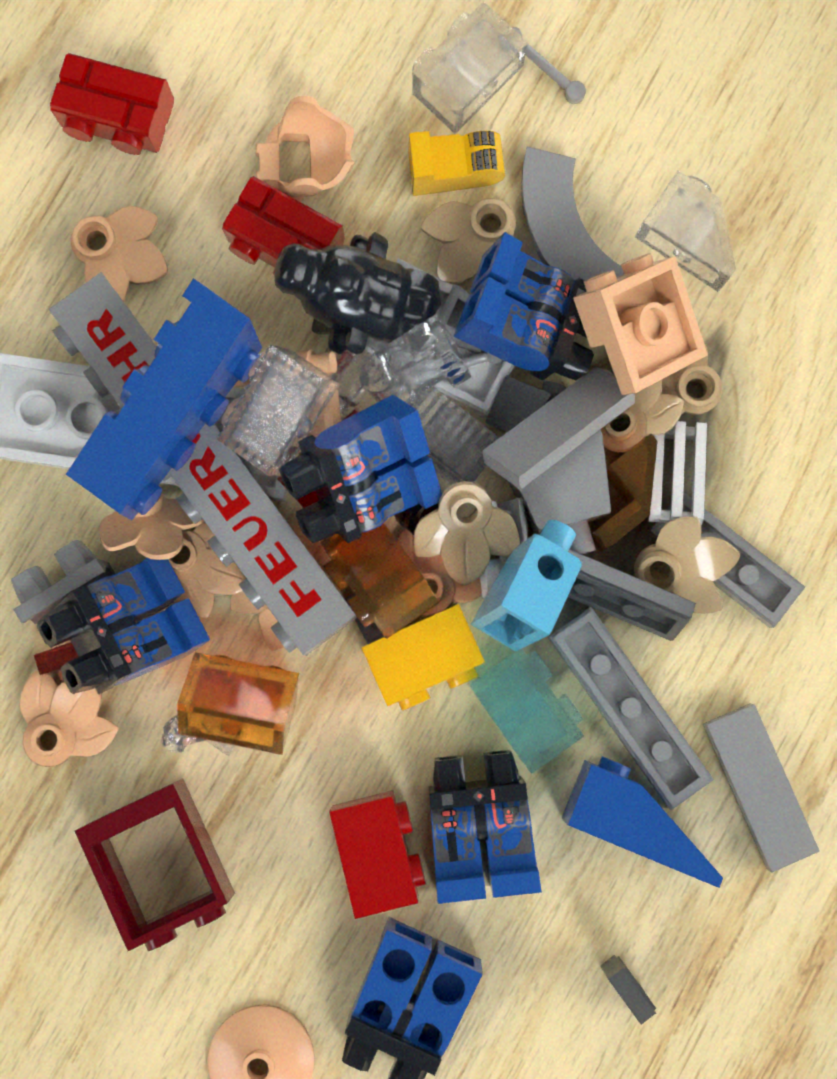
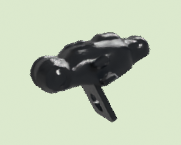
[274,232,441,355]

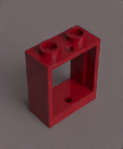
[75,778,235,951]

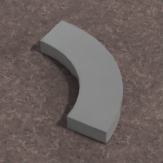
[521,147,624,281]

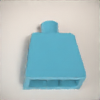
[471,520,582,652]

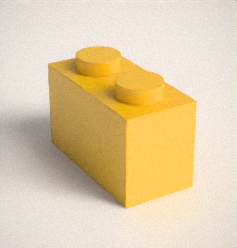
[362,604,485,711]

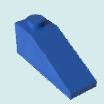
[562,756,723,888]

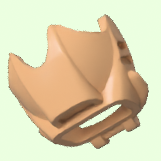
[256,96,354,202]

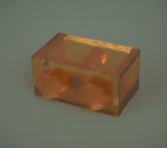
[320,523,439,639]
[177,652,299,755]

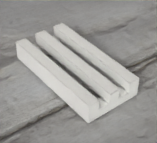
[649,421,707,525]

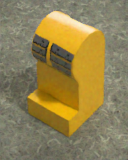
[408,130,505,196]

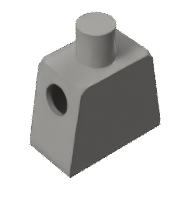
[508,429,611,555]

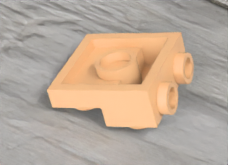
[573,253,708,395]

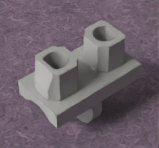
[11,540,116,624]

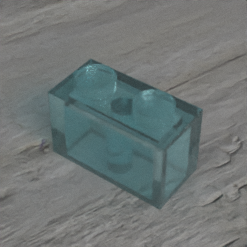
[467,649,584,774]

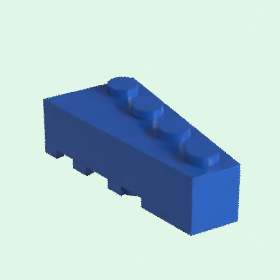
[66,278,262,521]

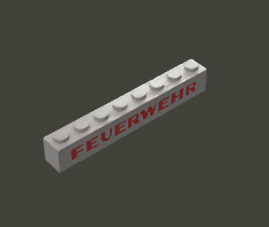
[49,272,358,656]

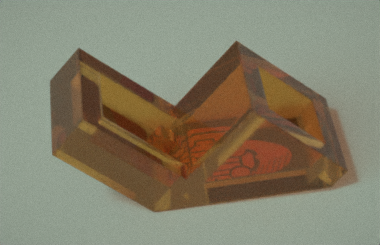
[591,434,658,551]

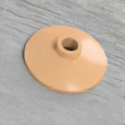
[208,1005,314,1079]

